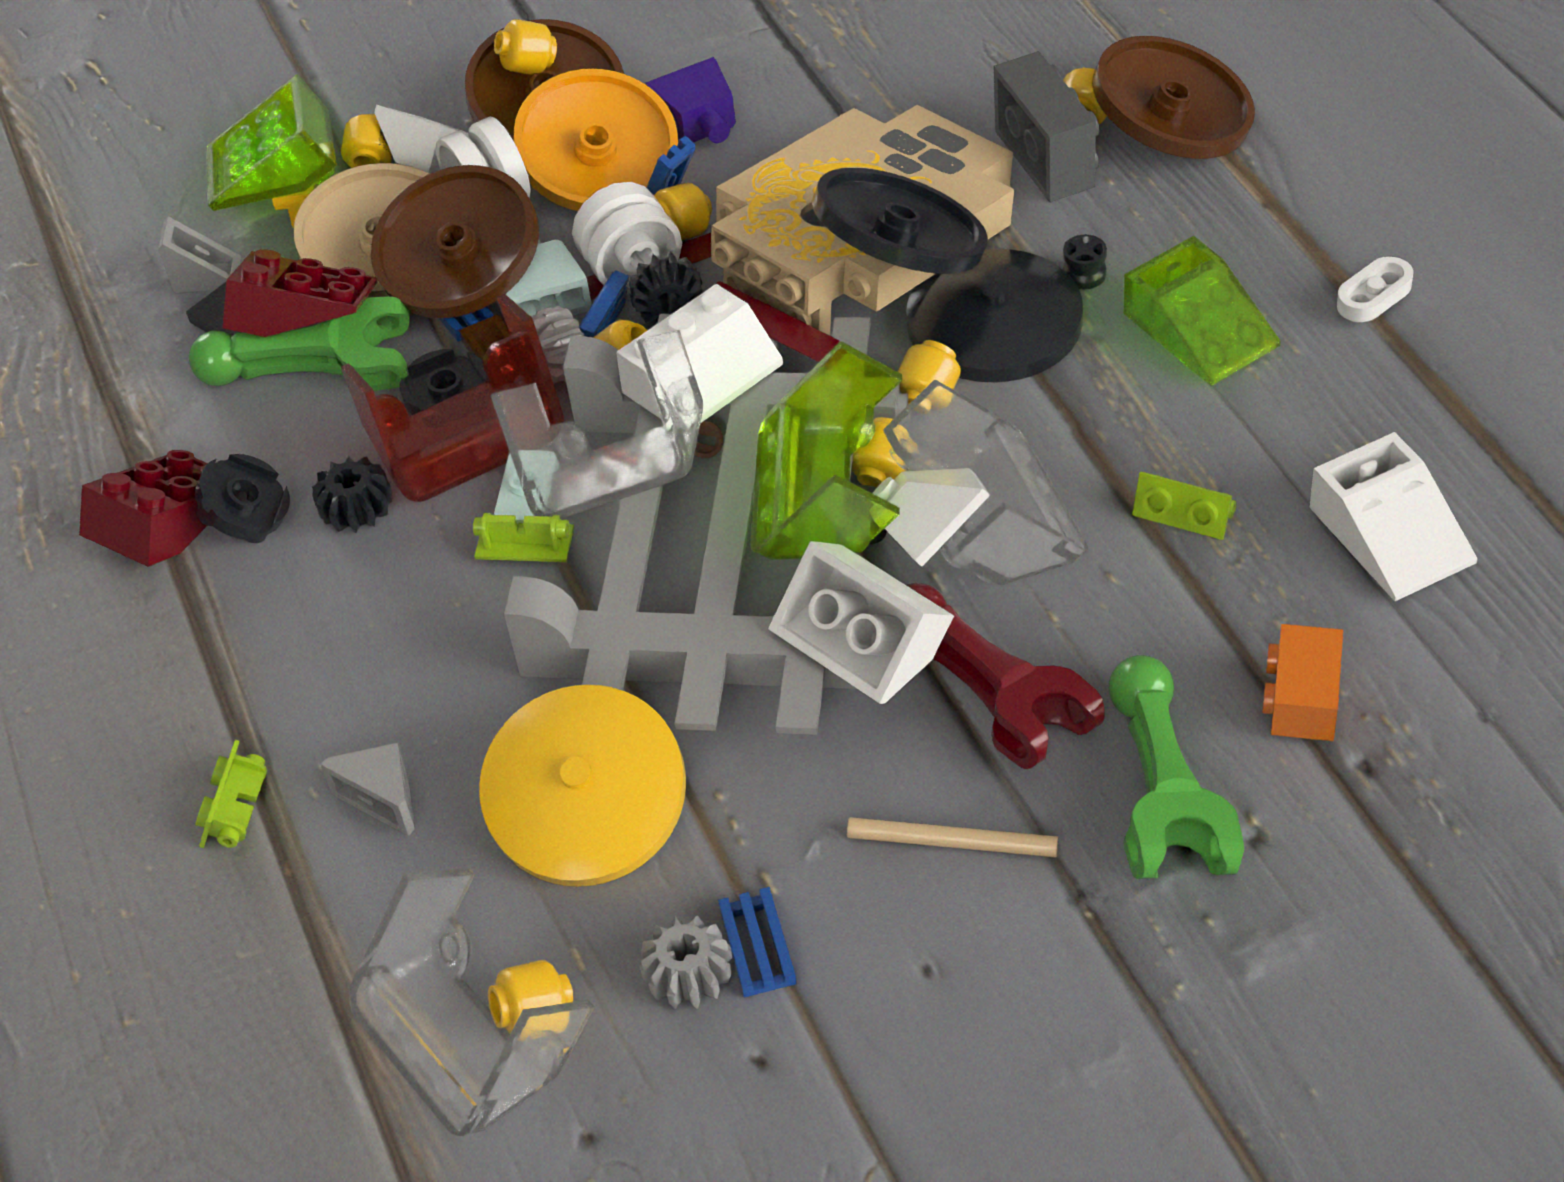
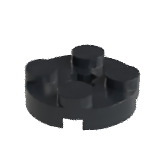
[399,349,490,429]
[195,454,290,543]

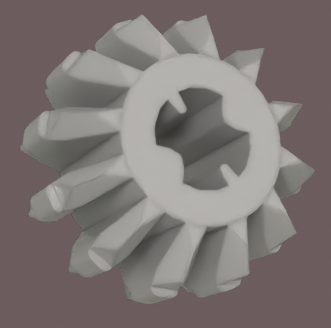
[524,306,585,384]
[640,915,732,1009]

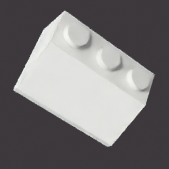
[616,284,783,435]
[768,541,954,704]

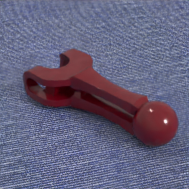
[906,583,1105,769]

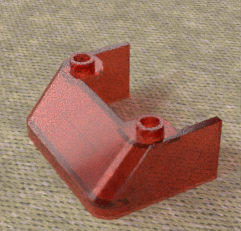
[341,294,564,502]

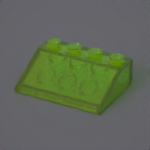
[206,74,337,211]

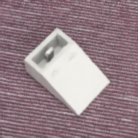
[1309,432,1477,601]

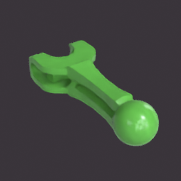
[189,296,410,392]
[1109,655,1244,879]

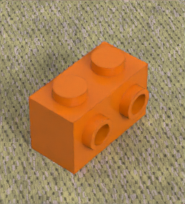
[1262,624,1343,741]

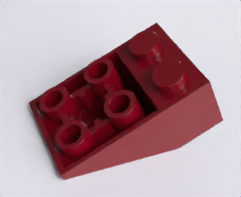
[222,249,378,337]
[79,450,241,567]

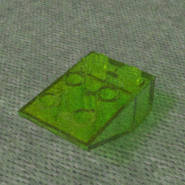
[1123,236,1281,386]

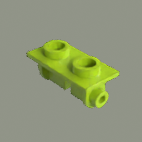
[1132,471,1237,540]
[473,513,575,562]
[195,739,267,848]

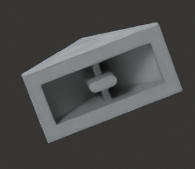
[158,216,241,293]
[320,743,415,836]

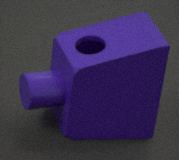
[645,57,736,143]

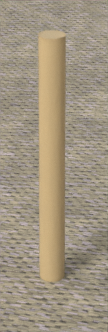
[847,817,1058,857]

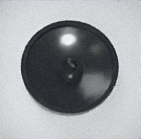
[812,168,988,274]
[906,249,1083,383]

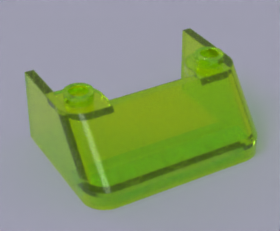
[750,341,902,560]

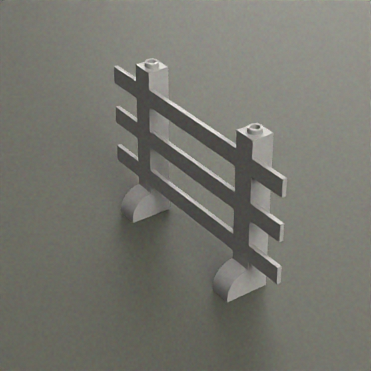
[504,314,909,735]

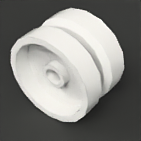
[436,116,531,198]
[572,182,682,294]

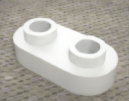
[1337,257,1413,322]

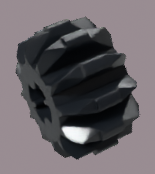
[629,251,703,323]
[312,455,392,533]

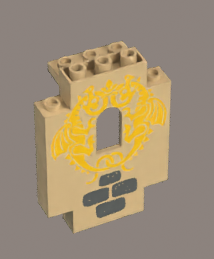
[711,105,1014,335]

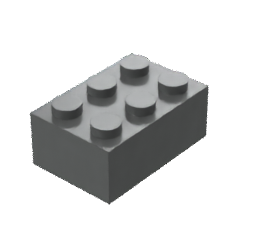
[994,51,1099,203]

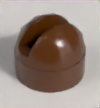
[686,421,723,458]

